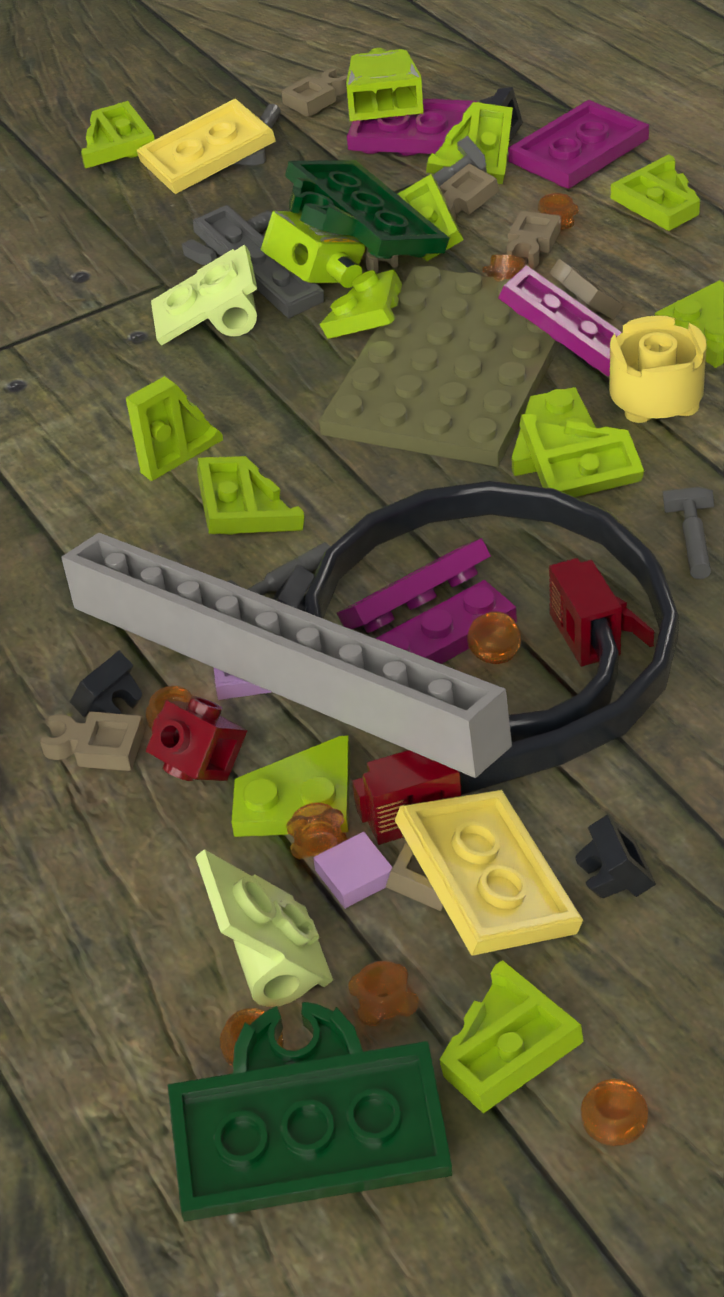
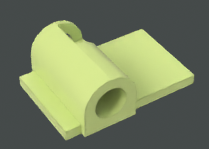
[151,245,257,346]
[196,849,333,1007]

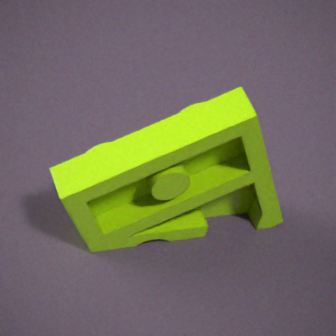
[81,101,155,168]
[426,102,513,184]
[611,154,700,231]
[319,269,402,339]
[520,413,644,497]
[231,735,350,837]

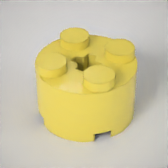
[609,316,707,423]

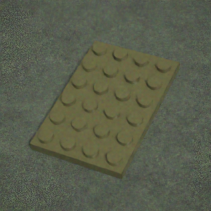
[319,266,576,467]

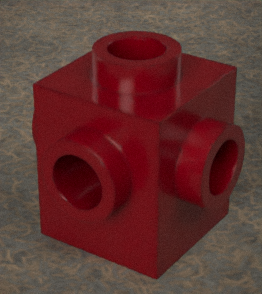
[146,696,248,781]

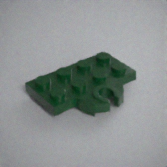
[285,160,450,259]
[167,1002,452,1222]

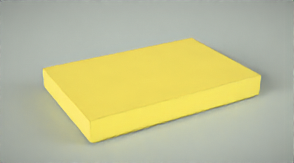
[137,99,276,194]
[395,790,583,956]

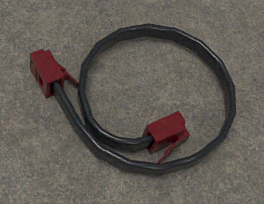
[304,481,679,845]

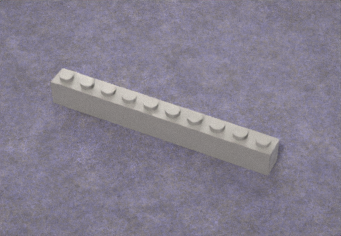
[61,533,512,778]

